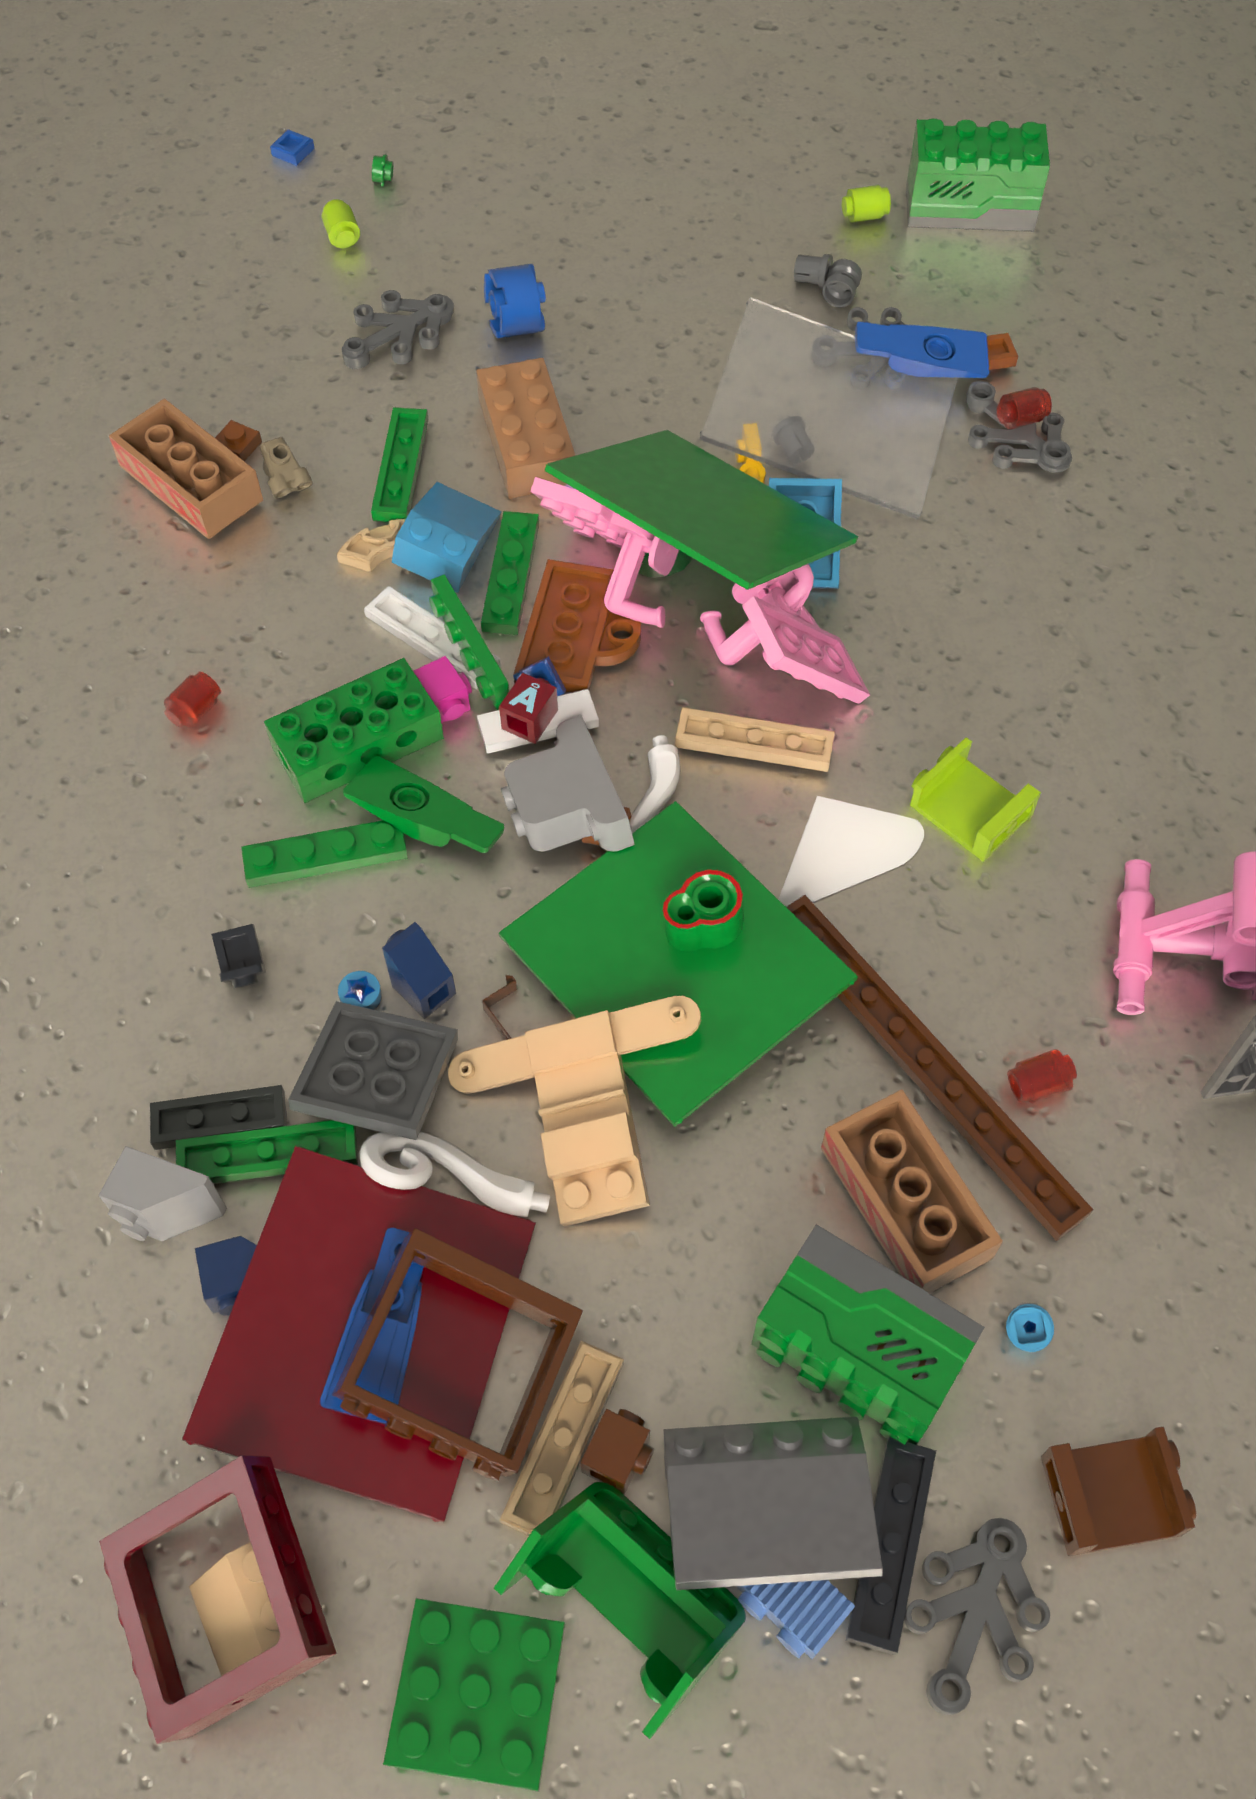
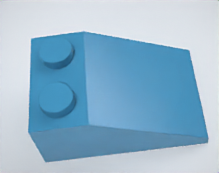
[769,478,842,589]
[392,482,501,593]

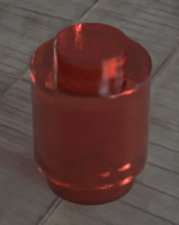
[997,387,1052,429]
[163,671,221,728]
[1007,1049,1077,1104]

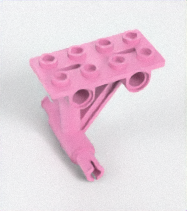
[1113,851,1256,1015]

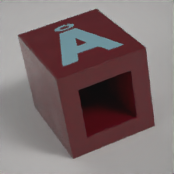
[499,673,558,744]

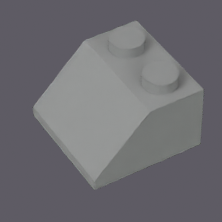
[99,1146,227,1241]

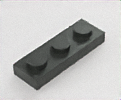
[150,1085,287,1150]

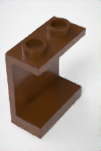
[1041,1426,1196,1556]

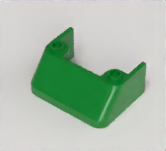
[494,1482,746,1739]

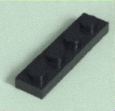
[845,1437,937,1655]

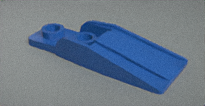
[855,322,989,378]
[320,1228,424,1424]

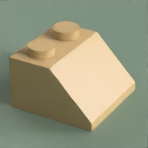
[189,1542,280,1676]

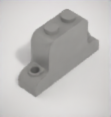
[501,715,635,851]

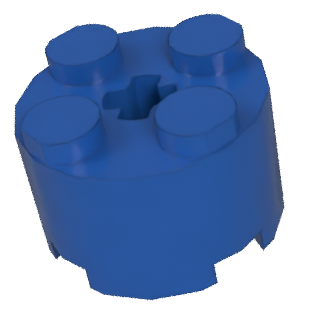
[484,264,546,338]

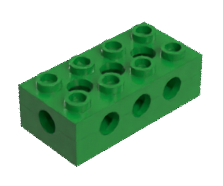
[264,658,444,803]

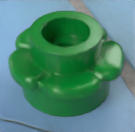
[372,154,394,187]

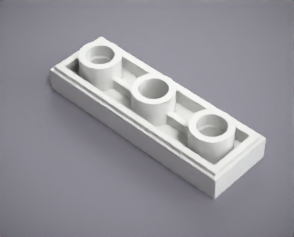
[477,689,599,754]

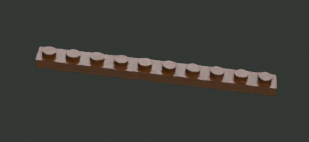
[787,895,1094,1241]

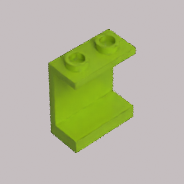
[910,737,1041,862]

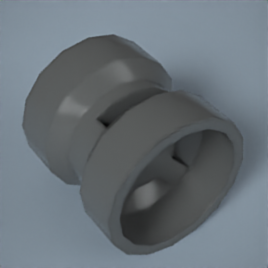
[822,259,862,307]

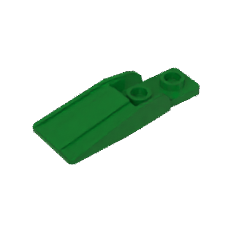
[343,756,504,853]

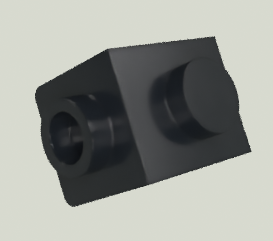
[211,924,266,989]

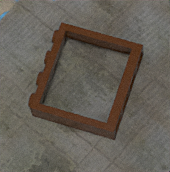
[332,1228,583,1481]

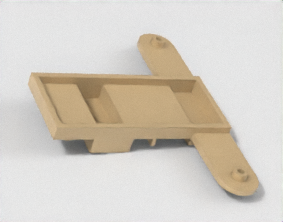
[448,996,701,1227]

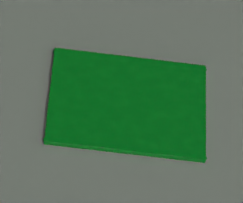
[545,430,858,590]
[499,801,858,1127]

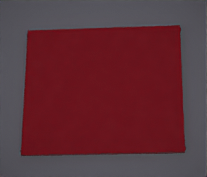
[182,1146,536,1523]

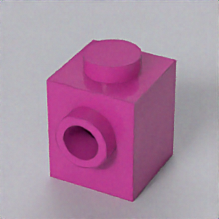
[413,656,472,724]

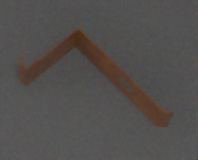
[482,975,517,1040]

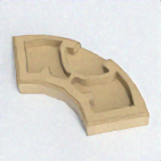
[337,519,406,572]

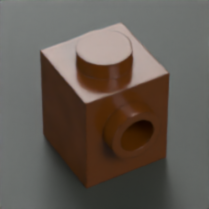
[580,1409,654,1494]

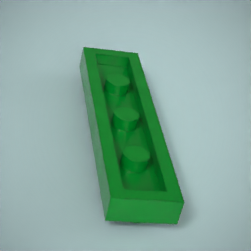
[371,407,429,522]
[481,511,539,635]
[429,574,509,710]
[241,820,408,888]
[176,1120,358,1184]

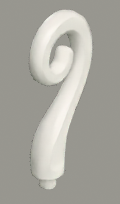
[629,735,680,833]
[360,1131,550,1218]

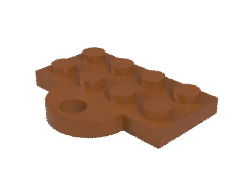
[513,559,641,693]

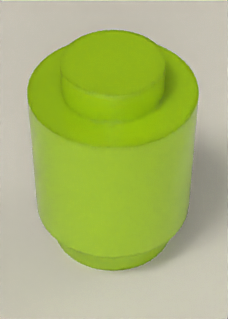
[842,185,891,223]
[322,199,360,248]

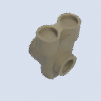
[259,437,313,498]

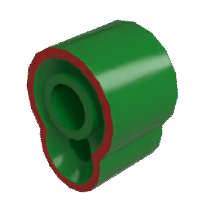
[663,870,744,952]

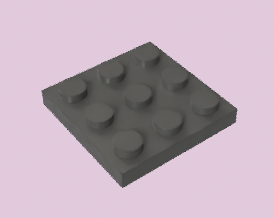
[288,1001,458,1140]

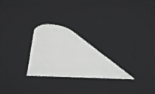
[778,796,924,907]

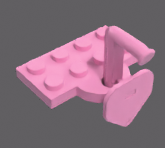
[530,477,679,628]
[700,564,870,704]

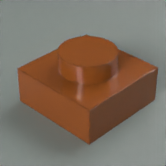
[987,333,1018,370]
[215,420,262,462]

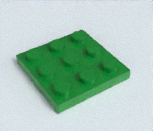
[383,1598,565,1792]

